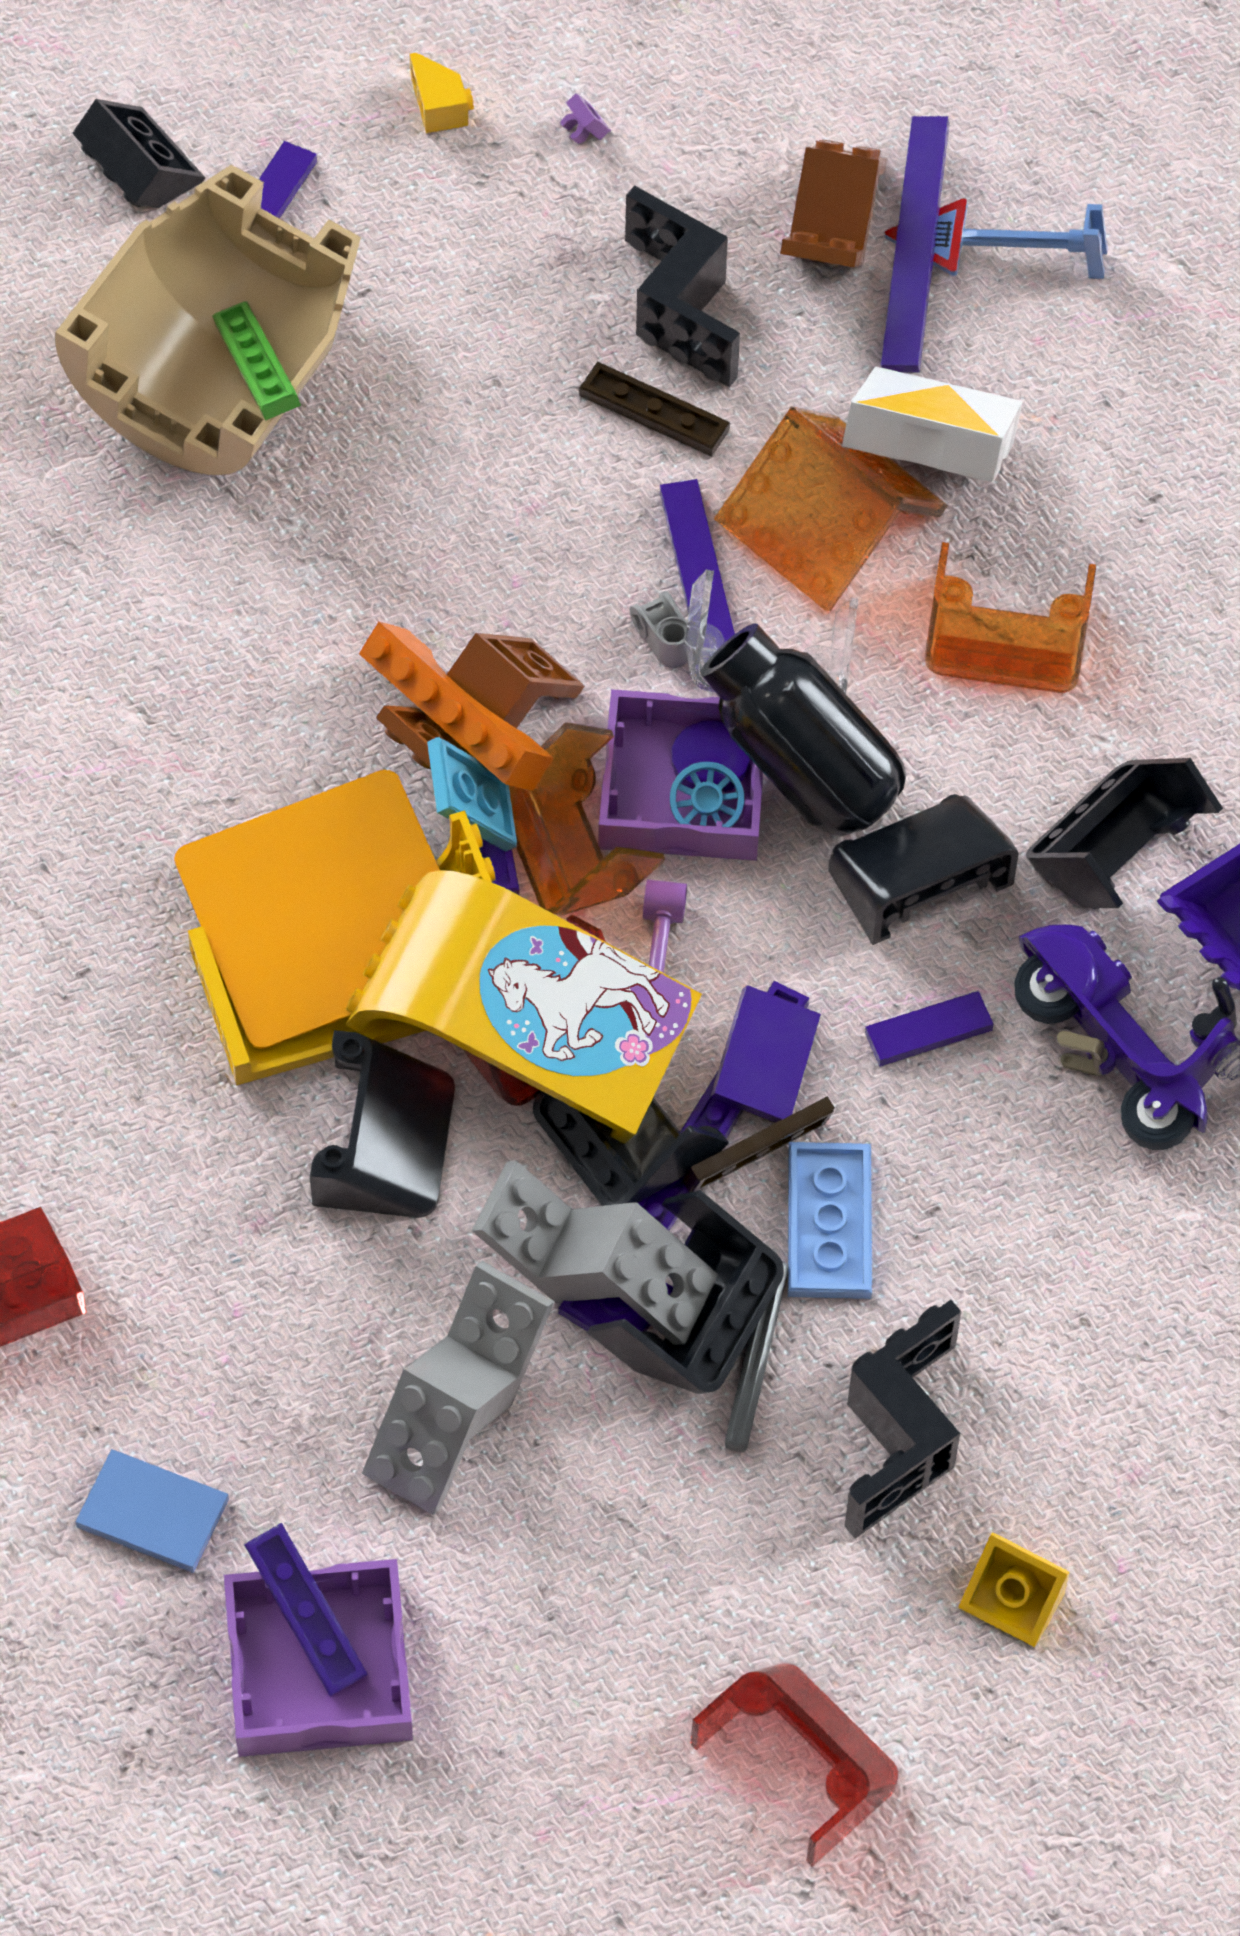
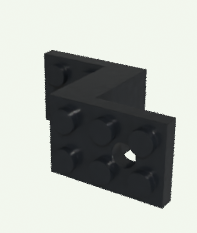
[625,185,740,387]
[845,1299,962,1539]

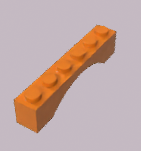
[359,621,553,791]

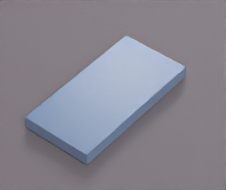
[788,1142,872,1299]

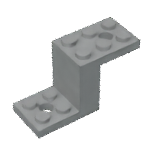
[472,1161,718,1345]
[362,1261,555,1515]

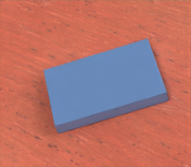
[75,1449,229,1573]

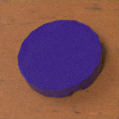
[671,721,750,792]

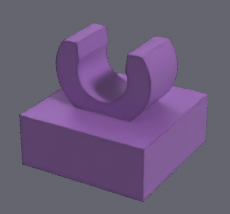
[560,93,611,144]

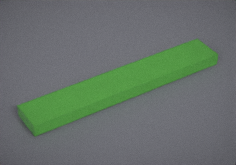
[212,301,301,421]

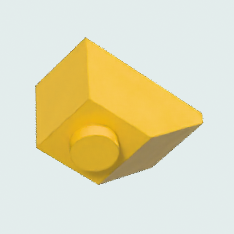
[409,52,474,133]

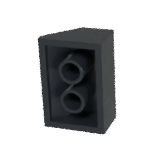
[72,99,205,208]

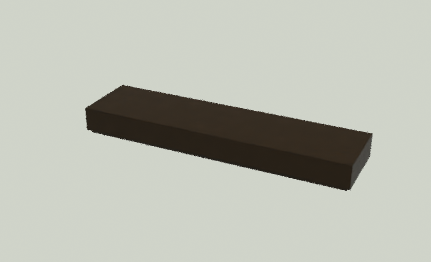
[579,361,730,457]
[682,1096,835,1192]

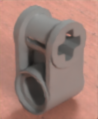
[629,591,691,668]

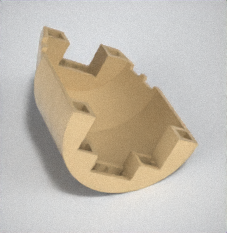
[55,164,361,475]

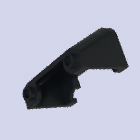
[828,794,1019,945]

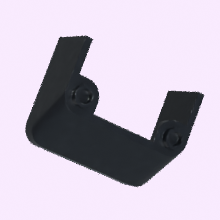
[1026,758,1223,909]
[587,1190,784,1394]

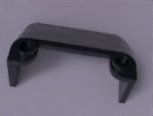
[310,1030,455,1218]
[533,1090,729,1206]

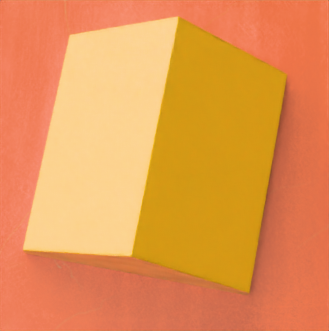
[958,1532,1070,1647]

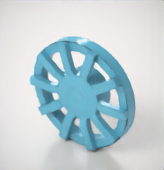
[670,762,744,828]

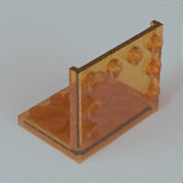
[714,406,948,611]

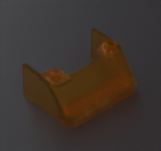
[924,542,1097,693]
[509,722,666,916]

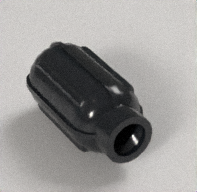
[700,623,906,836]

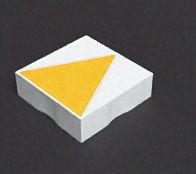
[842,366,1023,482]

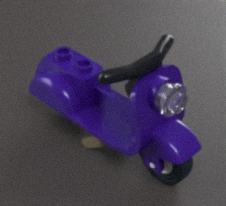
[1014,924,1240,1150]

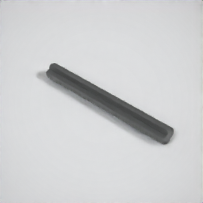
[725,1261,788,1452]

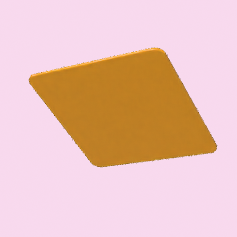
[174,770,440,1049]

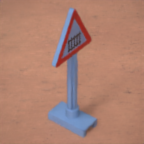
[884,198,1108,279]

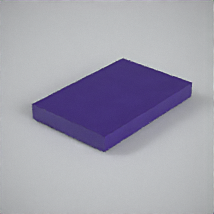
[710,985,821,1123]

